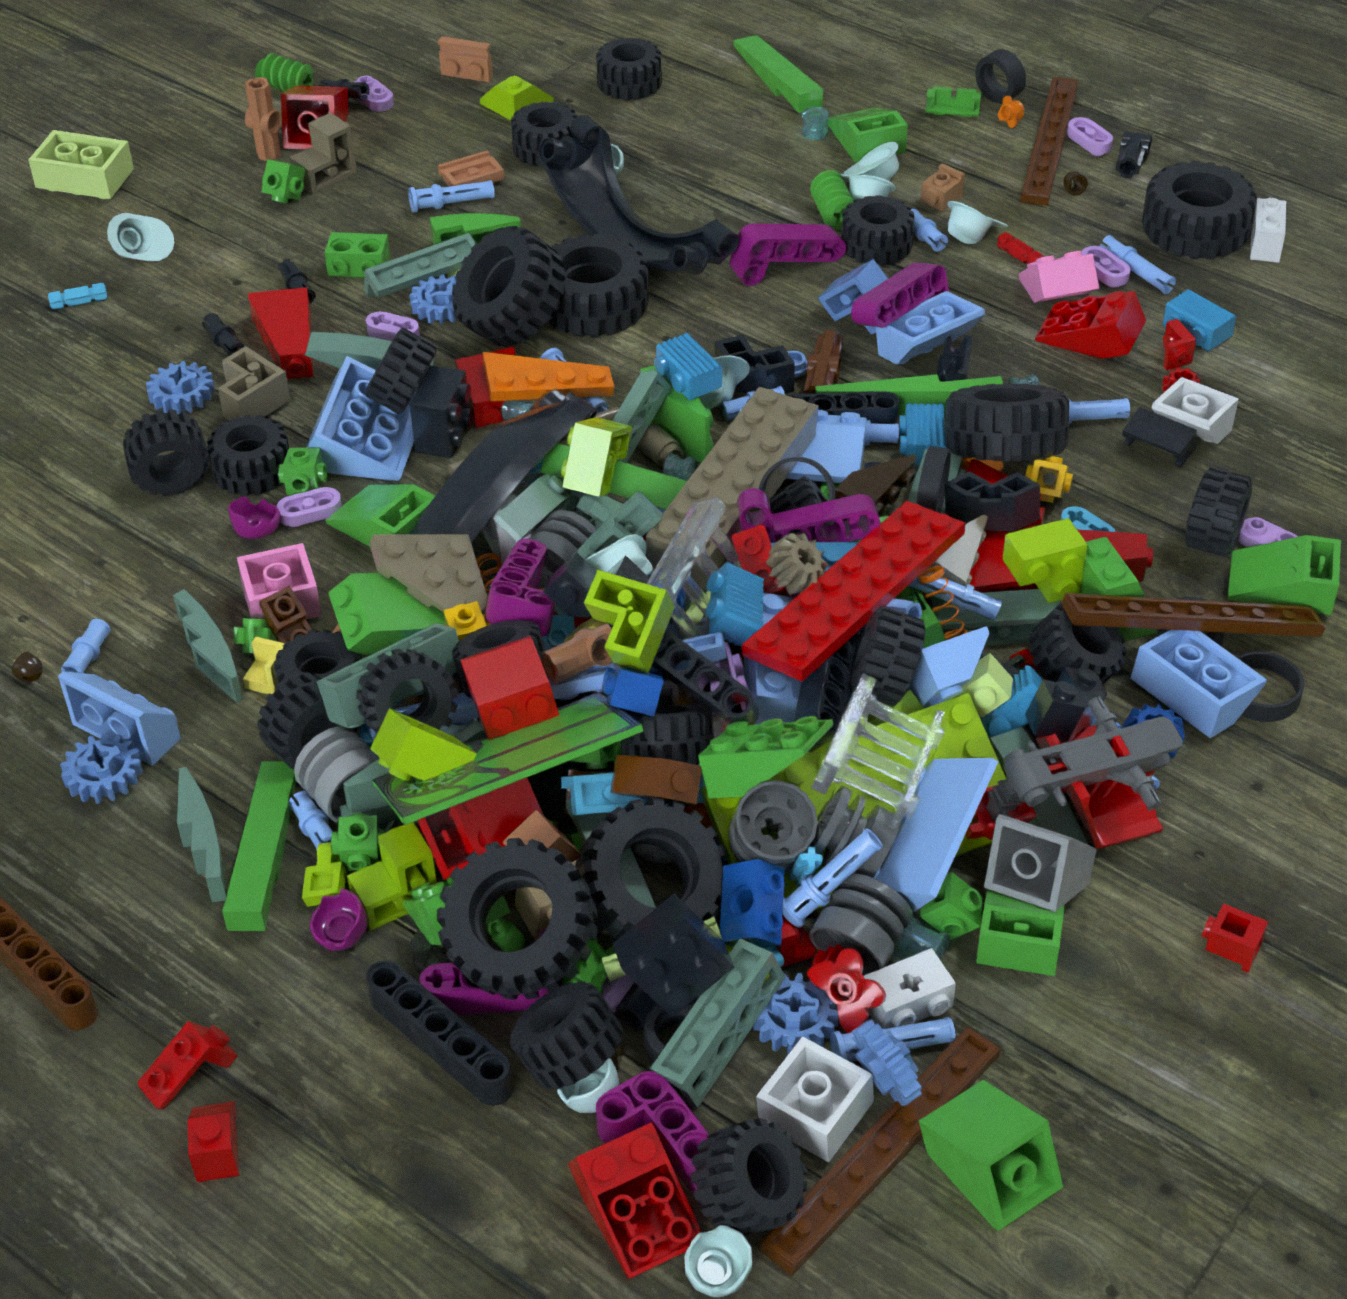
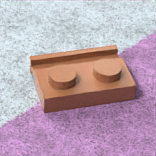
[438,36,493,82]
[438,150,505,187]

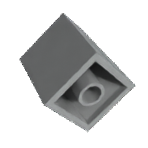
[984,814,1097,912]

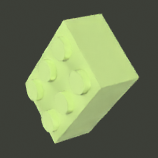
[29,130,134,199]

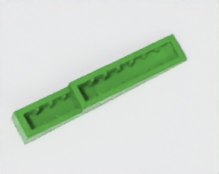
[733,35,823,113]
[815,374,1003,416]
[540,443,687,509]
[222,761,296,931]

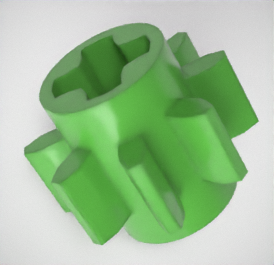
[234,618,276,653]

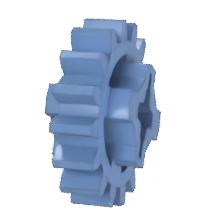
[409,274,457,324]
[146,361,215,414]
[60,733,143,804]
[753,973,838,1054]
[852,1019,922,1106]

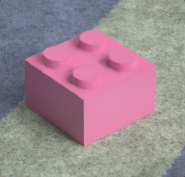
[237,543,322,628]

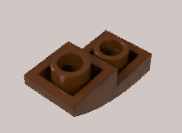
[259,586,313,643]

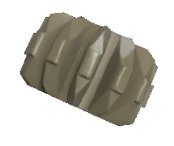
[766,533,828,595]

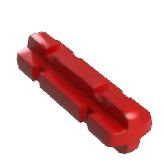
[997,232,1045,265]

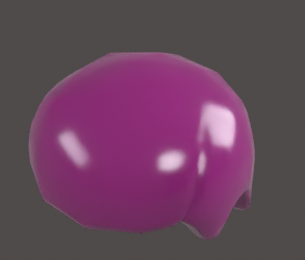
[228,496,281,539]
[309,889,369,951]

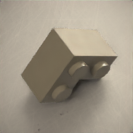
[290,113,357,194]
[218,346,290,421]

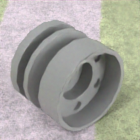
[294,726,379,824]

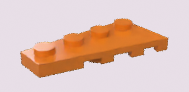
[482,352,614,401]

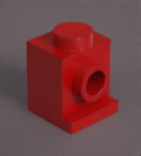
[1202,903,1268,973]

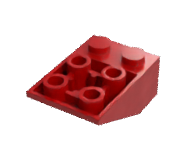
[1035,291,1146,359]
[418,777,544,880]
[567,1122,702,1279]

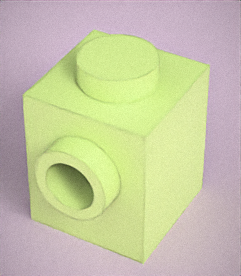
[959,653,1013,717]

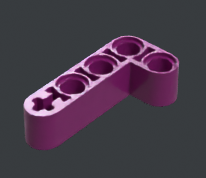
[729,223,847,286]
[851,262,949,328]
[737,488,880,543]
[485,539,556,637]
[419,926,565,1015]
[596,1071,709,1207]

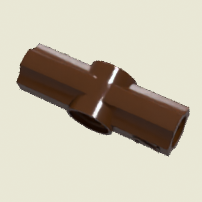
[803,330,844,394]

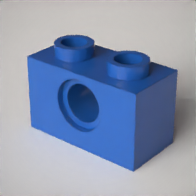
[602,663,664,717]
[720,859,785,948]

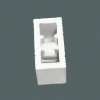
[1250,198,1286,263]
[864,948,956,1029]

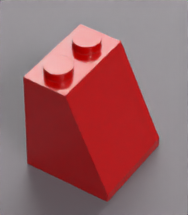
[281,86,349,149]

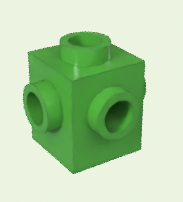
[261,159,306,204]
[279,447,327,496]
[331,813,386,872]
[920,872,983,940]

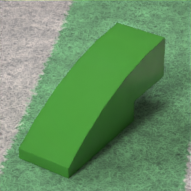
[429,213,521,245]

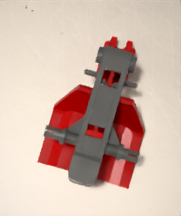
[965,696,1183,849]

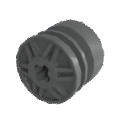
[529,510,597,589]
[728,780,818,873]
[809,786,902,878]
[809,873,913,976]

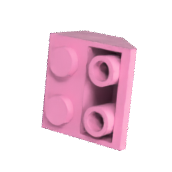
[1018,251,1099,303]

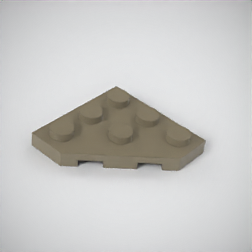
[369,534,488,614]

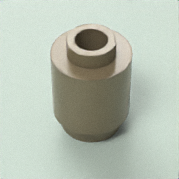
[637,424,683,469]

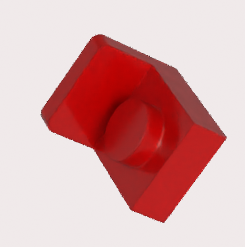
[1163,319,1196,370]
[776,915,815,968]

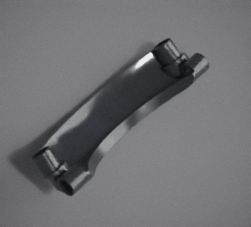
[538,115,739,275]
[410,389,598,544]

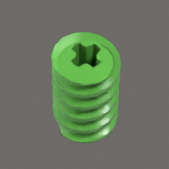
[255,53,313,92]
[810,170,854,230]

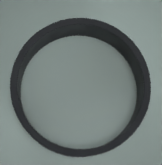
[916,446,951,513]
[759,457,835,533]
[1236,651,1304,722]

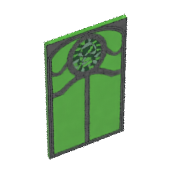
[372,692,643,825]

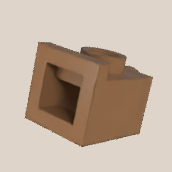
[921,163,965,211]

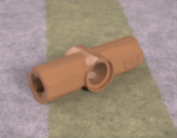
[245,77,281,161]
[540,623,613,683]

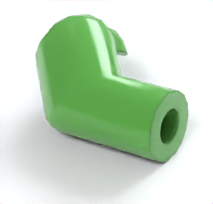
[487,917,525,952]

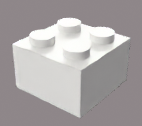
[756,1036,874,1162]

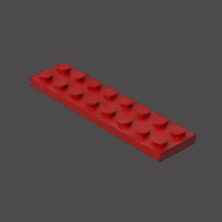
[742,501,965,682]

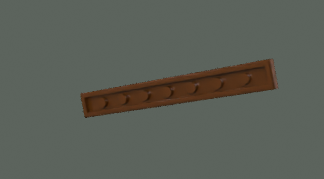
[1020,77,1079,206]
[1061,593,1326,637]
[759,1026,1000,1276]

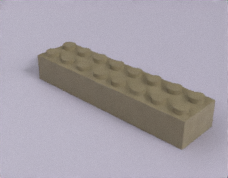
[645,387,819,589]

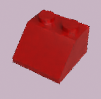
[460,636,559,740]

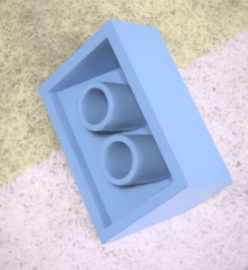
[875,291,985,365]
[907,626,989,709]
[1130,630,1267,738]
[58,672,181,766]

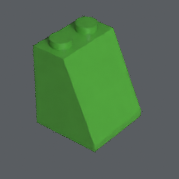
[1080,537,1158,641]
[328,573,445,656]
[919,1080,1063,1231]

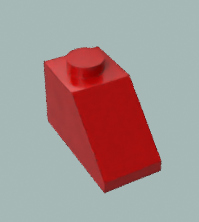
[187,1101,239,1182]

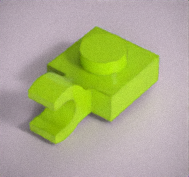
[302,842,347,907]

